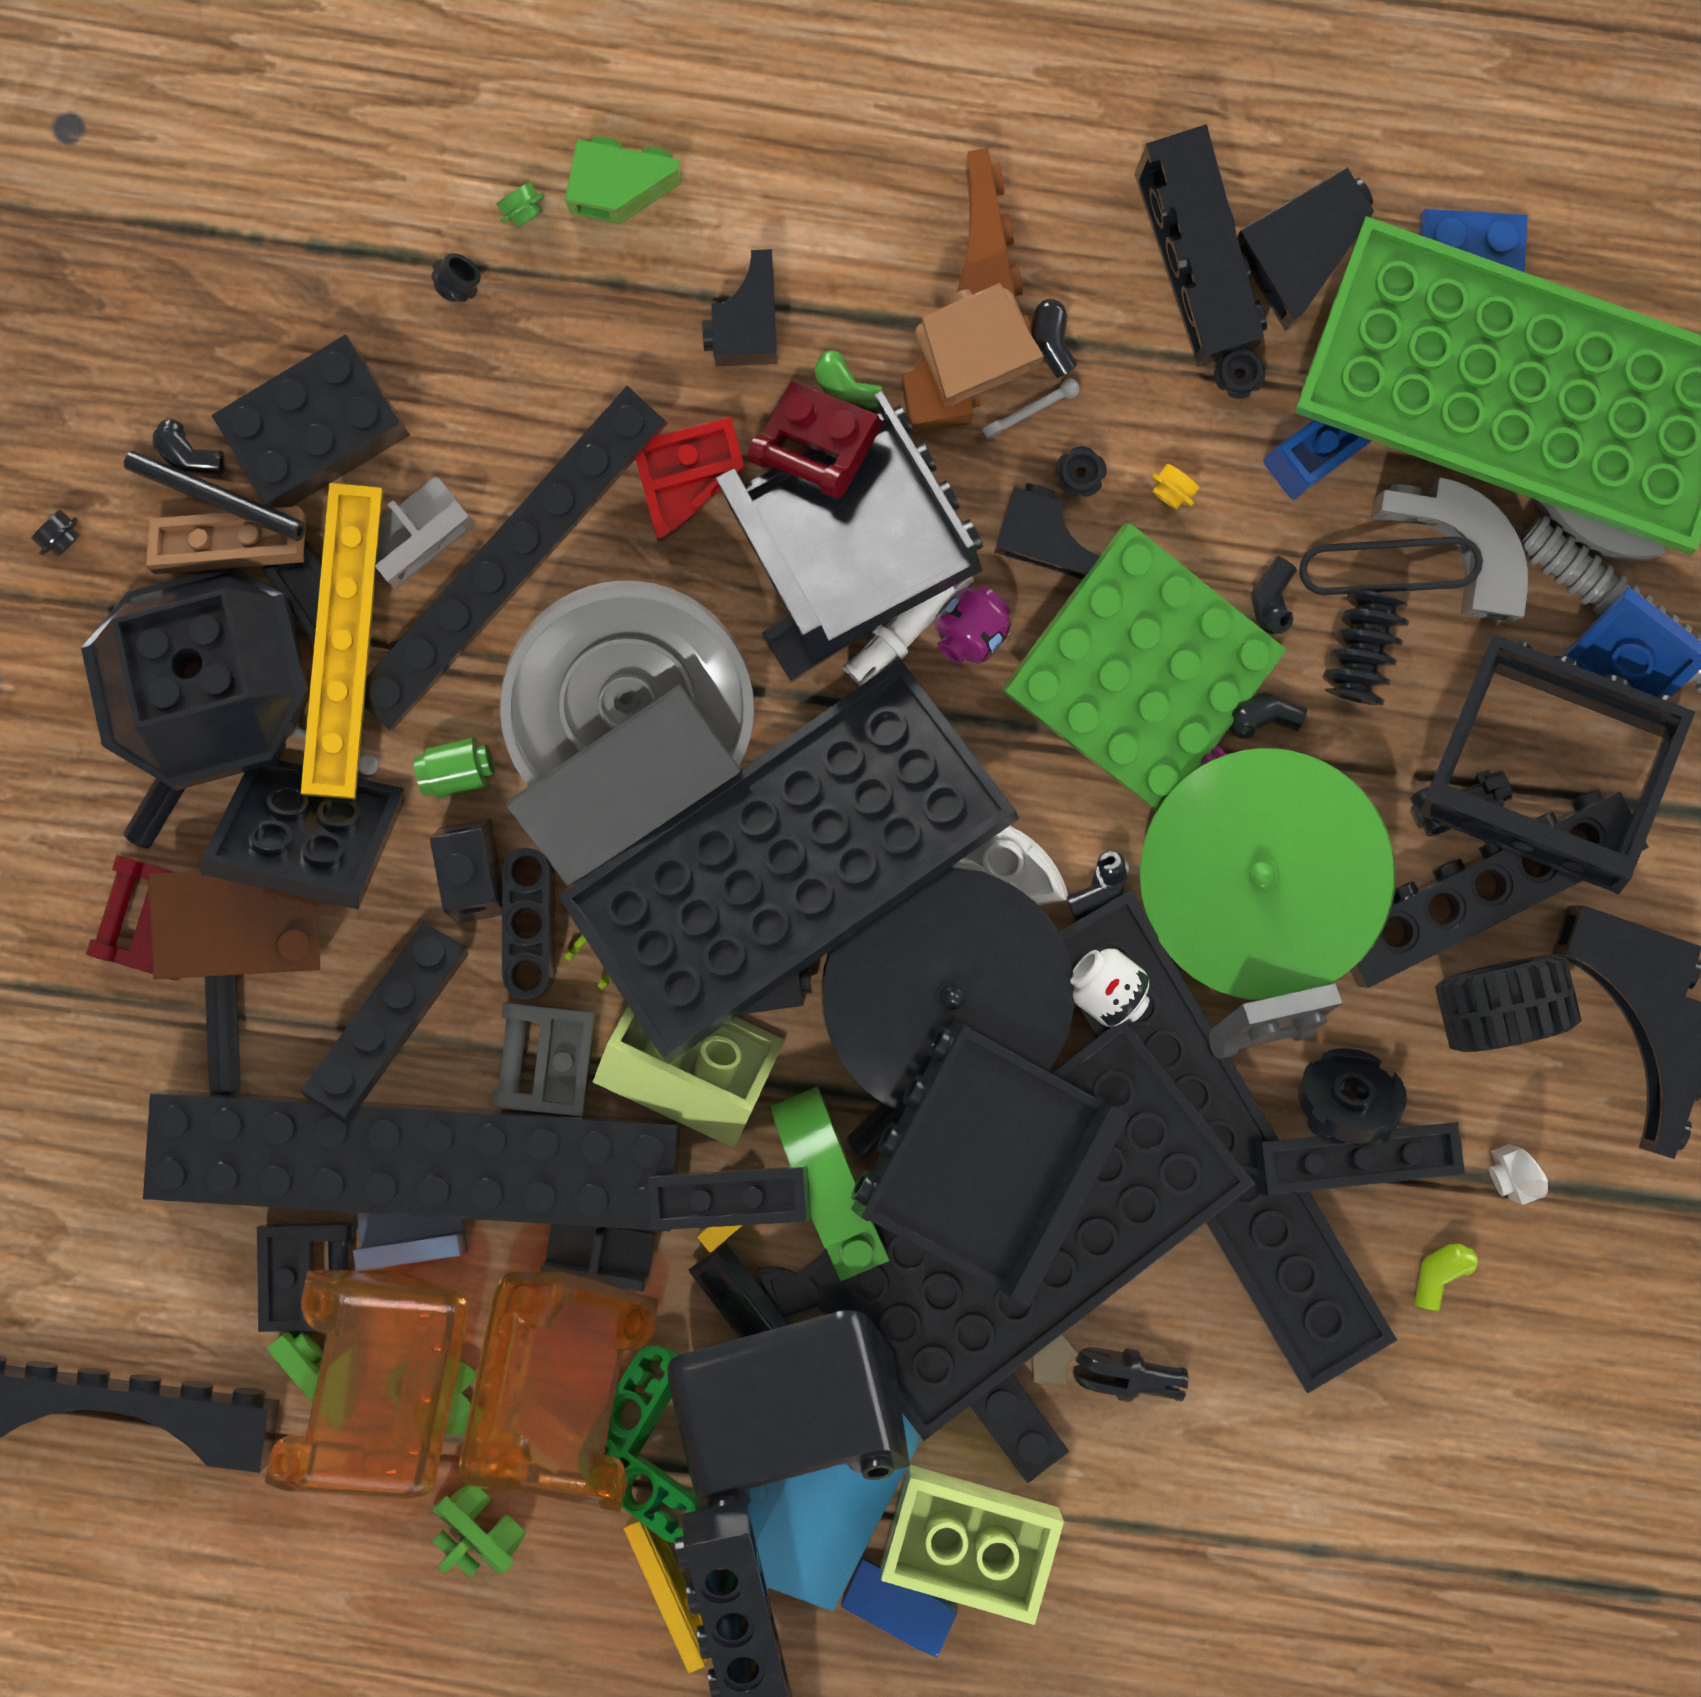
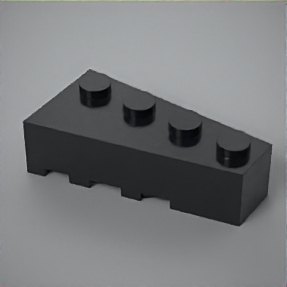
[1134,124,1267,367]

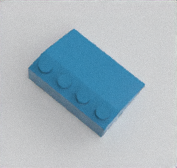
[748,1413,922,1611]

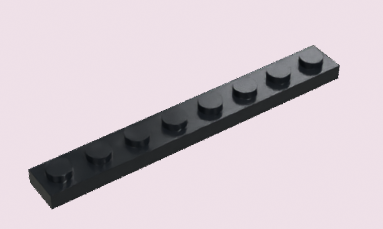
[364,386,668,730]

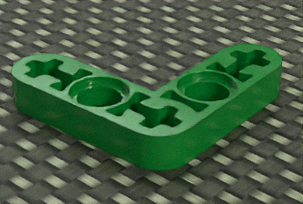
[577,1345,699,1543]

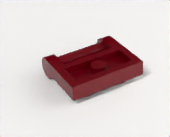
[748,380,883,499]
[86,855,180,981]

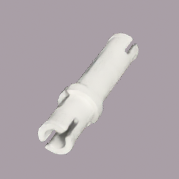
[842,577,974,686]

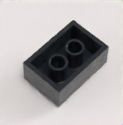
[211,334,410,508]

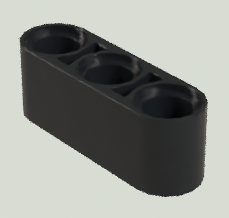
[502,847,555,999]

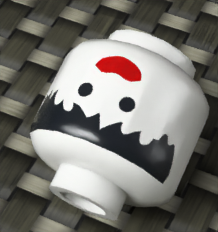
[1070,949,1149,1027]

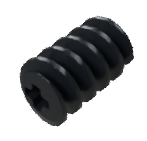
[1322,589,1409,706]

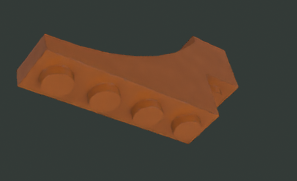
[901,148,1032,434]

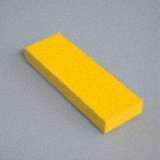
[623,1516,709,1674]

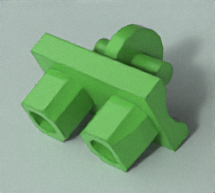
[431,1481,526,1577]

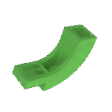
[770,1086,889,1281]

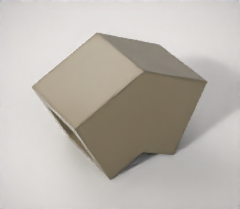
[1031,1334,1079,1383]

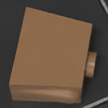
[915,283,1044,409]

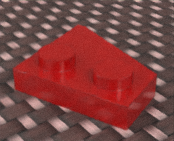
[636,416,745,542]

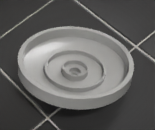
[500,581,754,786]

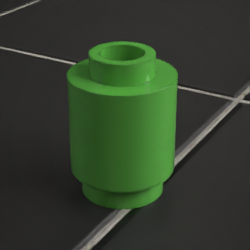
[414,737,495,799]

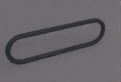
[1299,536,1483,595]

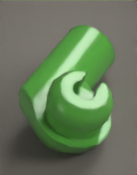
[815,351,882,411]

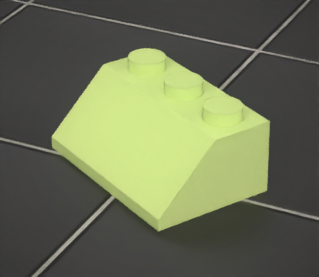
[593,1006,785,1148]

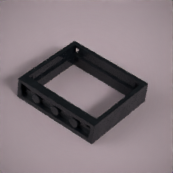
[1418,635,1695,894]

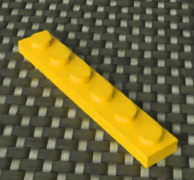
[301,483,383,799]

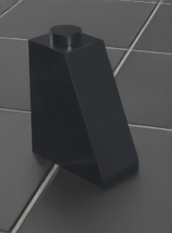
[1237,167,1374,331]

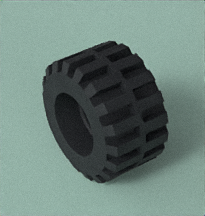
[1435,955,1582,1052]

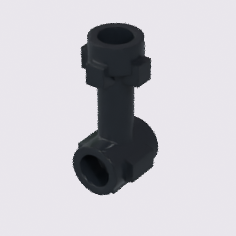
[1410,769,1512,837]

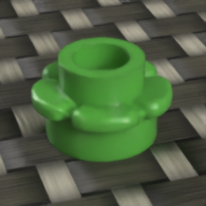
[496,182,544,228]

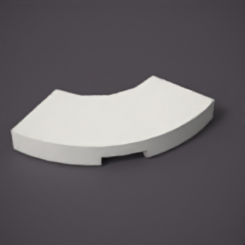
[952,826,1068,905]

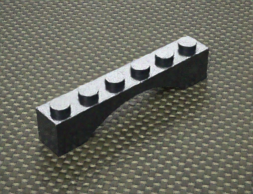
[0,1356,280,1473]

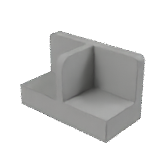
[375,477,476,589]

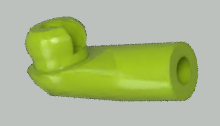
[1414,1244,1478,1311]

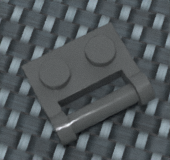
[1209,984,1342,1059]
[491,1002,596,1117]

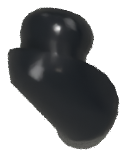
[1229,692,1307,739]

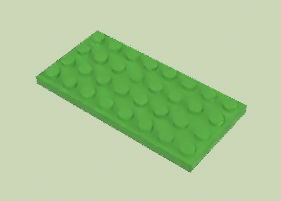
[1294,216,1701,555]

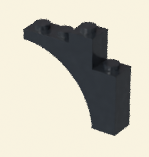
[1552,905,1701,1159]

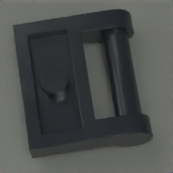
[257,1222,356,1332]

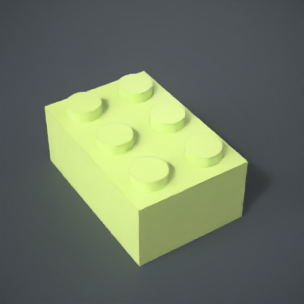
[880,1465,1064,1625]

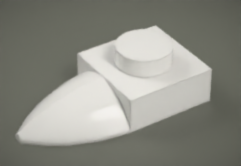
[1489,1144,1548,1205]

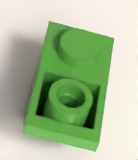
[565,136,683,224]

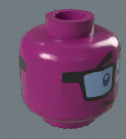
[935,586,1011,664]

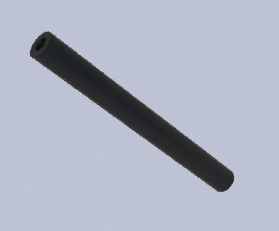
[124,450,306,541]

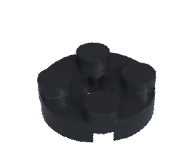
[1298,1048,1407,1145]

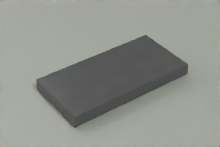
[507,684,740,887]

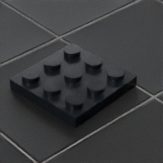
[201,760,404,910]

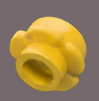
[1151,463,1200,510]

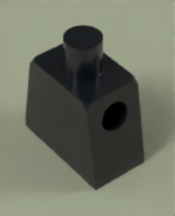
[430,818,502,924]

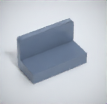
[353,1212,468,1271]

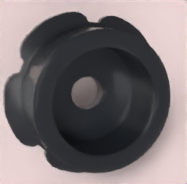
[431,253,481,302]
[1214,349,1265,399]
[1056,446,1107,497]
[31,509,80,557]

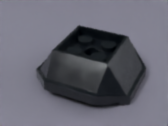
[81,568,310,791]

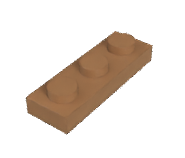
[146,506,306,575]

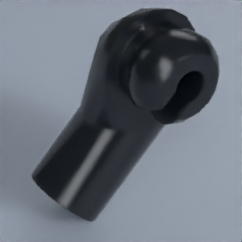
[1031,299,1077,378]
[152,419,225,477]
[1251,556,1297,634]
[1067,850,1129,920]

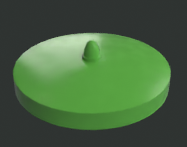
[1140,748,1396,1000]

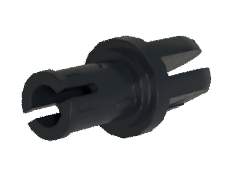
[1073,1347,1189,1402]

